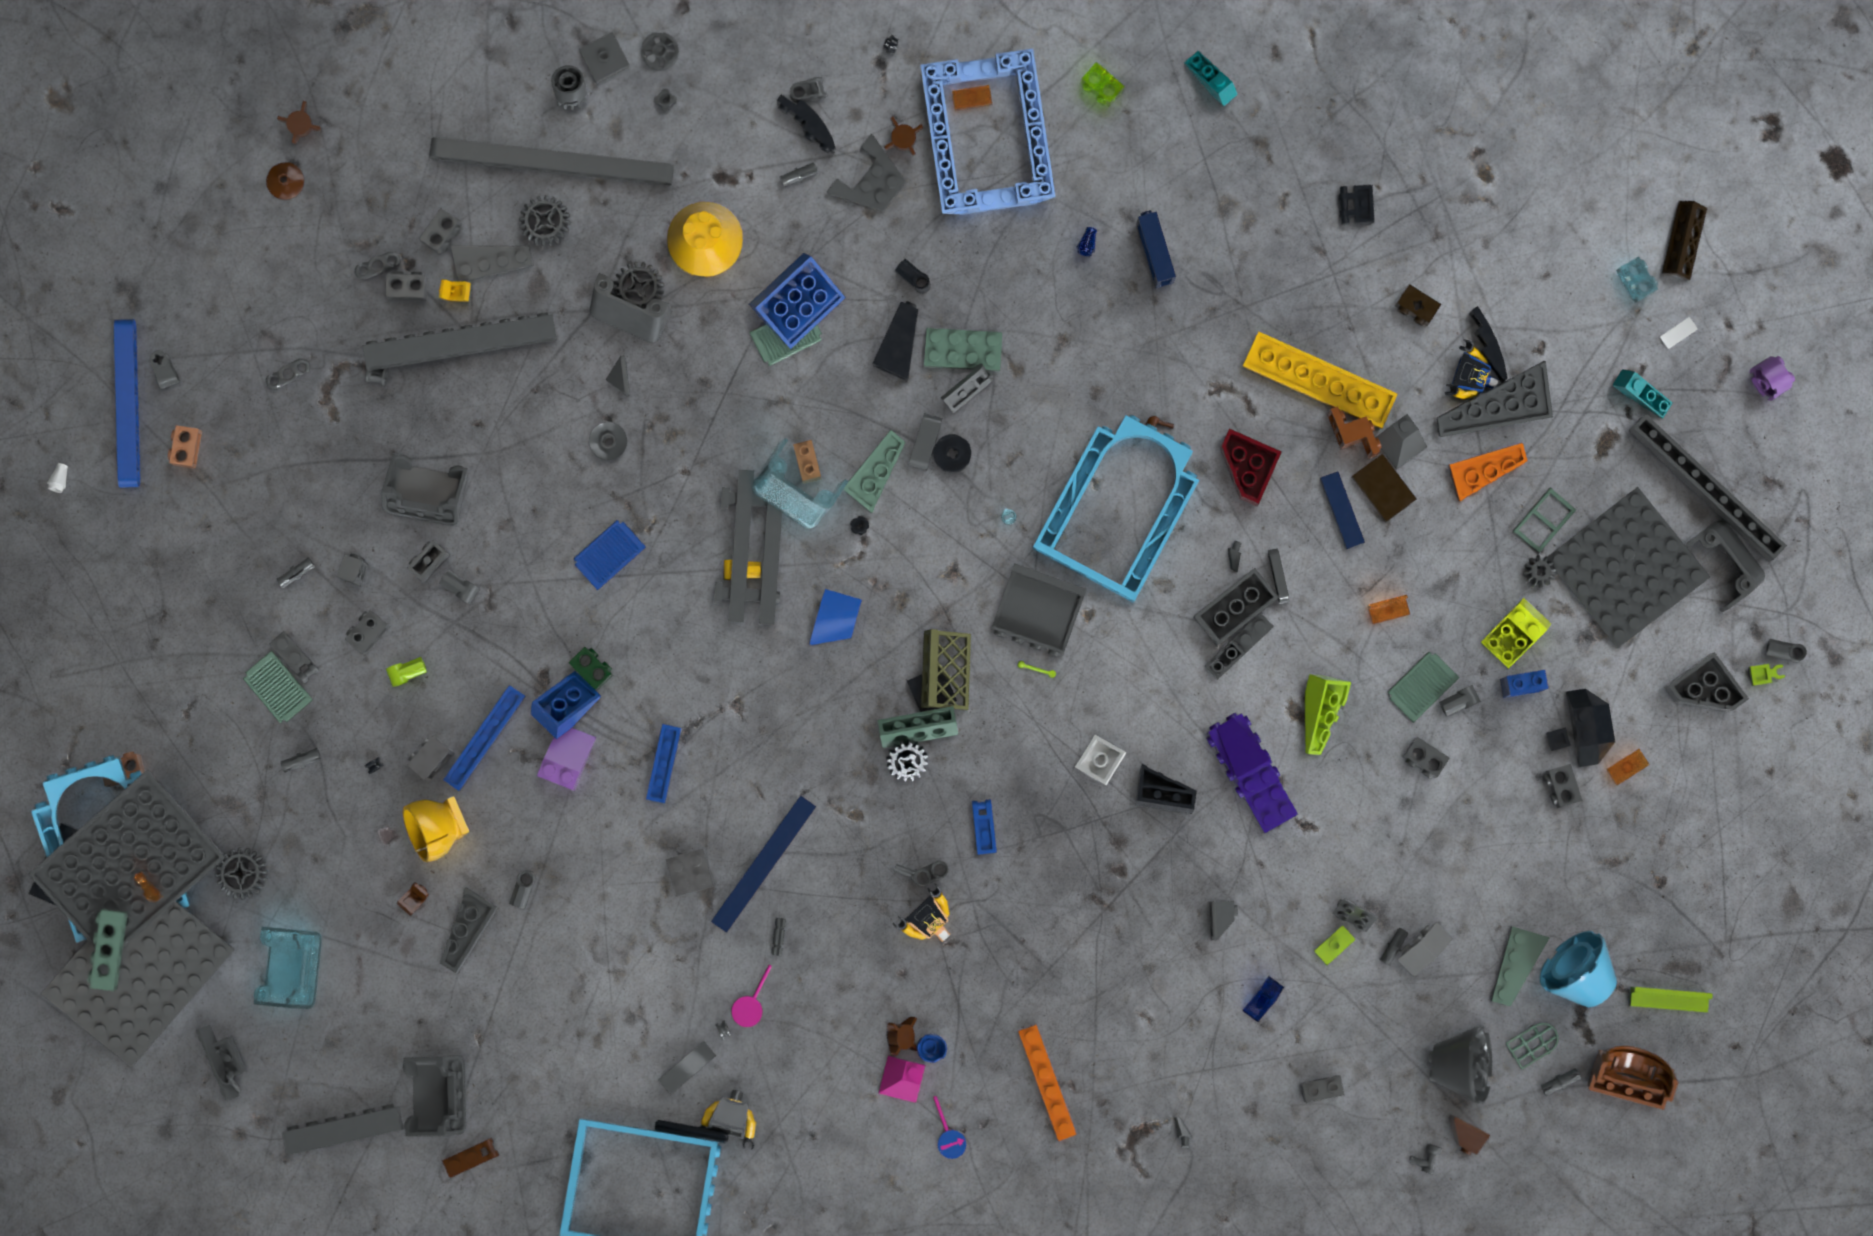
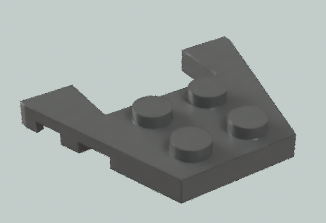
[827,134,906,212]

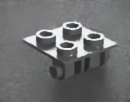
[1332,898,1379,932]

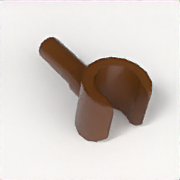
[1146,416,1174,429]

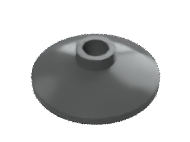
[589,422,627,460]

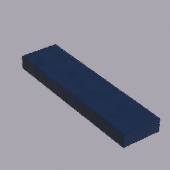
[1320,471,1365,550]

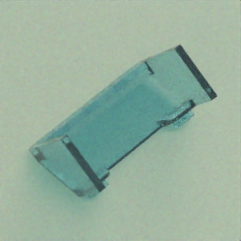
[752,438,848,529]

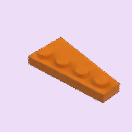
[1448,443,1528,501]

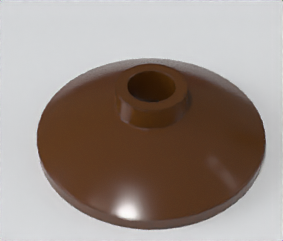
[266,162,304,200]

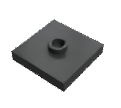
[579,32,630,83]

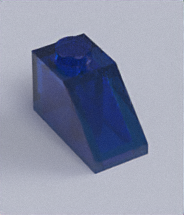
[1242,976,1284,1022]

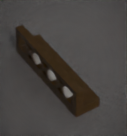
[1662,201,1707,281]

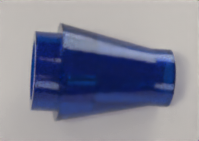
[1077,227,1097,257]

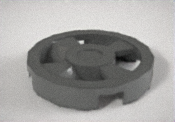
[641,32,679,70]

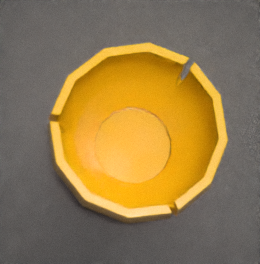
[402,796,469,862]

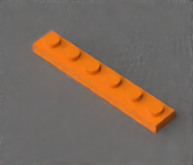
[1018,1025,1077,1141]

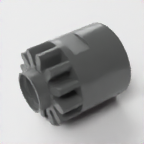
[551,65,588,110]

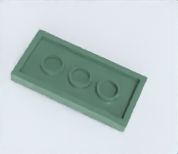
[924,328,1002,371]

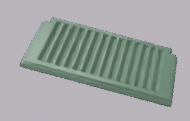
[749,320,822,366]
[243,650,313,723]
[1388,652,1460,723]

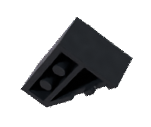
[1135,764,1197,814]

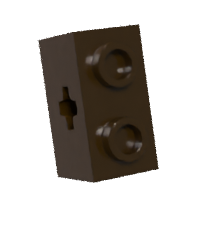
[1395,284,1441,326]

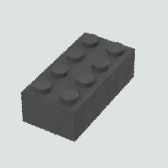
[1193,568,1279,647]

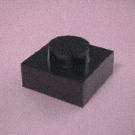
[1546,727,1571,751]

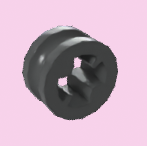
[715,1020,732,1040]

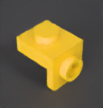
[439,279,471,302]

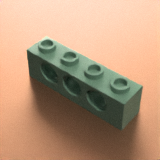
[878,706,959,748]
[88,909,128,991]

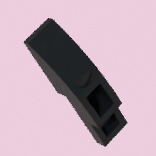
[777,94,836,154]

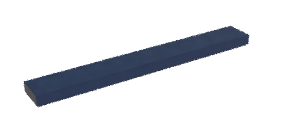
[711,795,816,933]

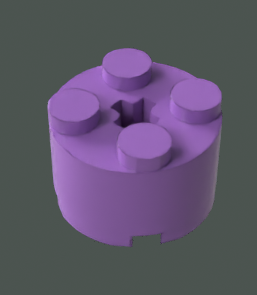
[1750,356,1795,401]

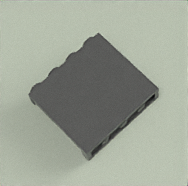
[991,563,1087,657]

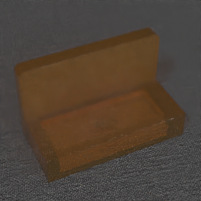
[1368,595,1410,624]

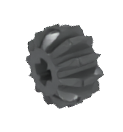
[1523,555,1556,588]

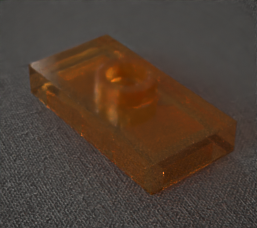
[952,85,992,111]
[1606,749,1650,786]

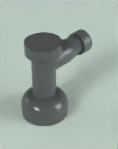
[1410,1144,1442,1174]

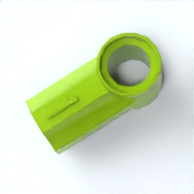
[386,657,428,687]

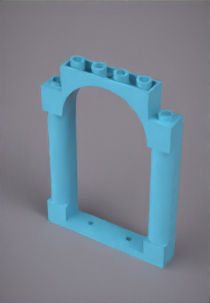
[1033,415,1199,603]
[31,755,190,943]

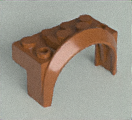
[1588,1046,1679,1110]

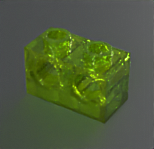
[1081,62,1125,107]

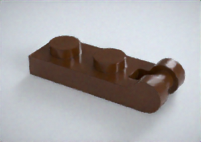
[442,1138,500,1178]

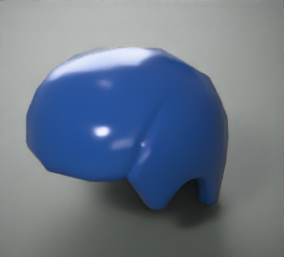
[916,1033,947,1063]

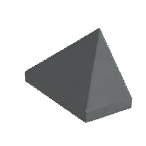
[606,355,630,396]

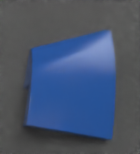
[810,589,862,645]

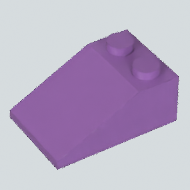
[537,728,596,791]

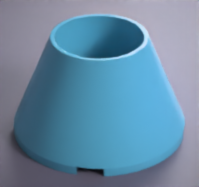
[1540,931,1617,1007]

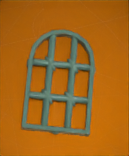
[1505,1023,1559,1070]

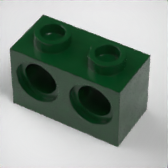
[568,647,613,691]

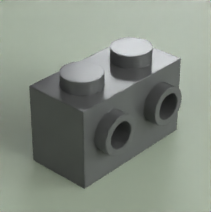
[407,540,450,583]
[345,610,390,655]

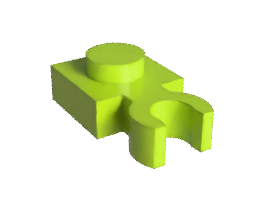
[1749,664,1785,686]

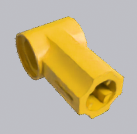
[723,560,761,580]

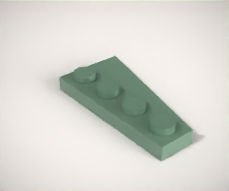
[842,430,905,513]
[1491,926,1550,1006]

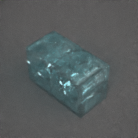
[1616,257,1658,303]

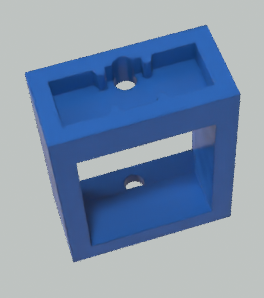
[1500,670,1549,698]

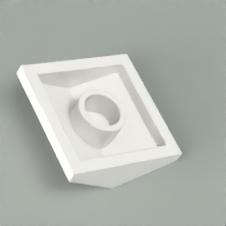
[1075,735,1126,785]

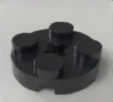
[933,434,972,473]

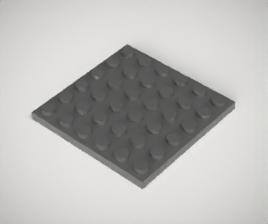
[1548,487,1710,648]

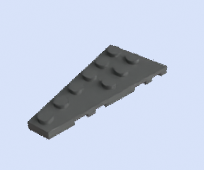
[1437,361,1553,437]

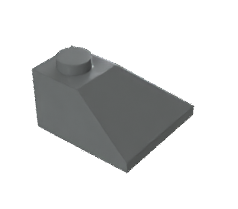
[1376,414,1427,470]
[1209,901,1238,941]

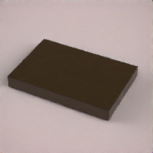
[1352,454,1417,522]

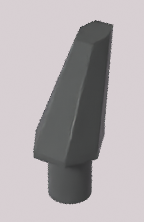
[1228,541,1242,573]
[1174,1117,1192,1148]

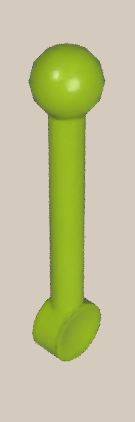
[1017,661,1056,678]

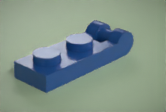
[972,799,997,855]

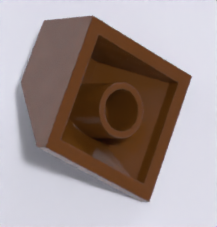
[1448,1115,1490,1156]

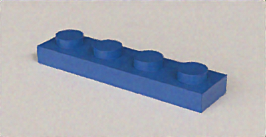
[646,724,682,803]

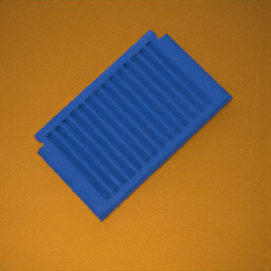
[574,520,646,590]

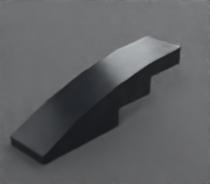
[1469,306,1508,383]

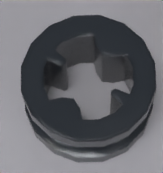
[364,757,384,774]

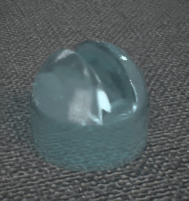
[1001,509,1017,525]

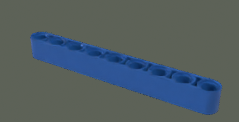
[114,319,140,488]

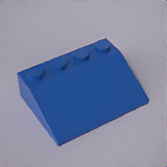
[749,253,846,349]

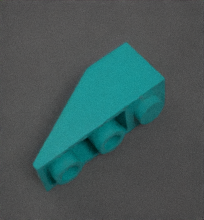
[1184,50,1238,107]
[1612,369,1673,419]

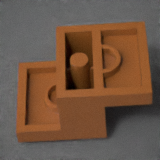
[1327,406,1382,459]

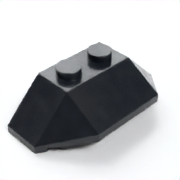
[1566,689,1615,767]

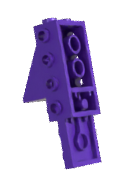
[1206,712,1298,834]

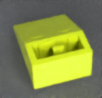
[1481,597,1551,668]

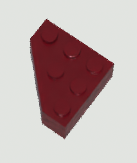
[1220,428,1282,506]

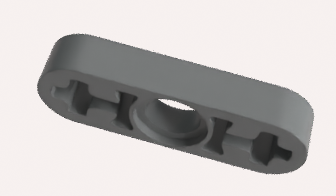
[1268,548,1289,604]

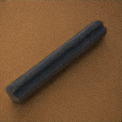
[655,1120,729,1143]

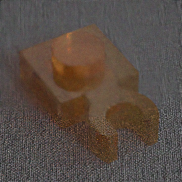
[133,872,164,903]

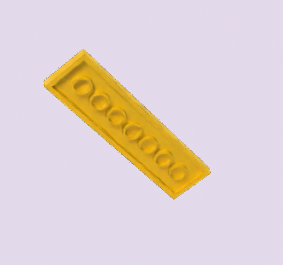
[1242,331,1398,429]

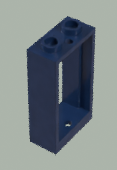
[1136,210,1176,289]

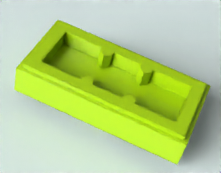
[1314,925,1356,965]

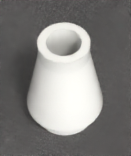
[47,463,68,493]

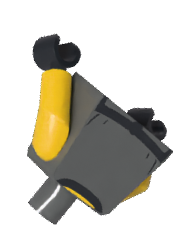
[699,1090,756,1150]

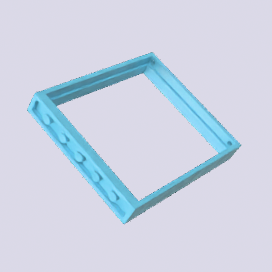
[559,1118,721,1236]

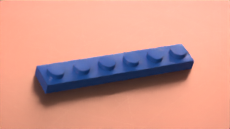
[443,685,526,791]

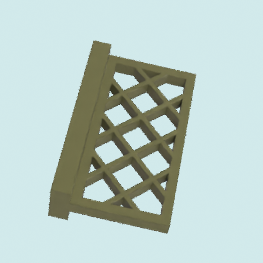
[921,629,971,710]

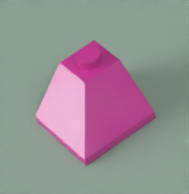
[879,1056,925,1103]

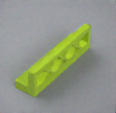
[1629,987,1713,1013]

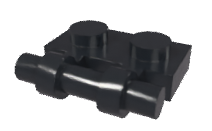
[1338,185,1375,225]

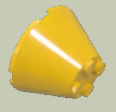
[667,201,743,277]

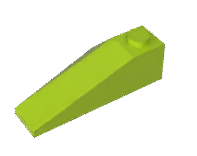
[1305,674,1351,755]

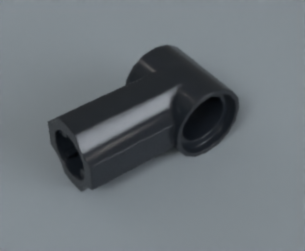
[895,259,931,294]

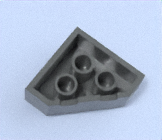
[1664,652,1749,712]

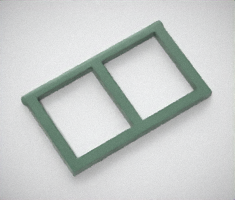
[1513,487,1576,553]

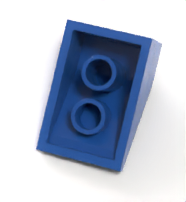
[531,671,601,739]

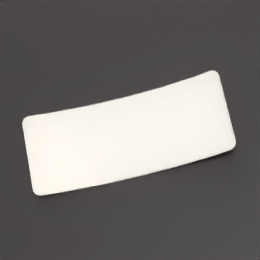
[1660,317,1698,349]

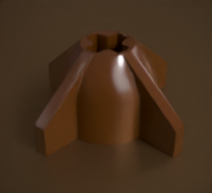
[277,101,321,145]
[884,117,923,156]
[886,1017,917,1056]

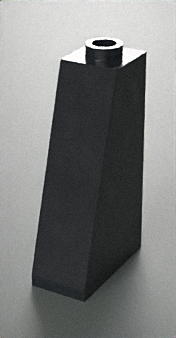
[872,301,918,382]

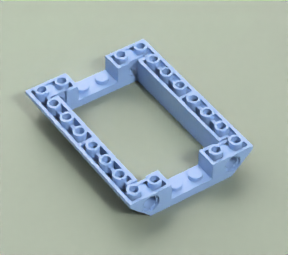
[920,49,1056,215]

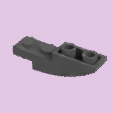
[1205,613,1274,680]

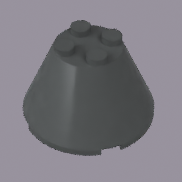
[1428,1025,1492,1104]

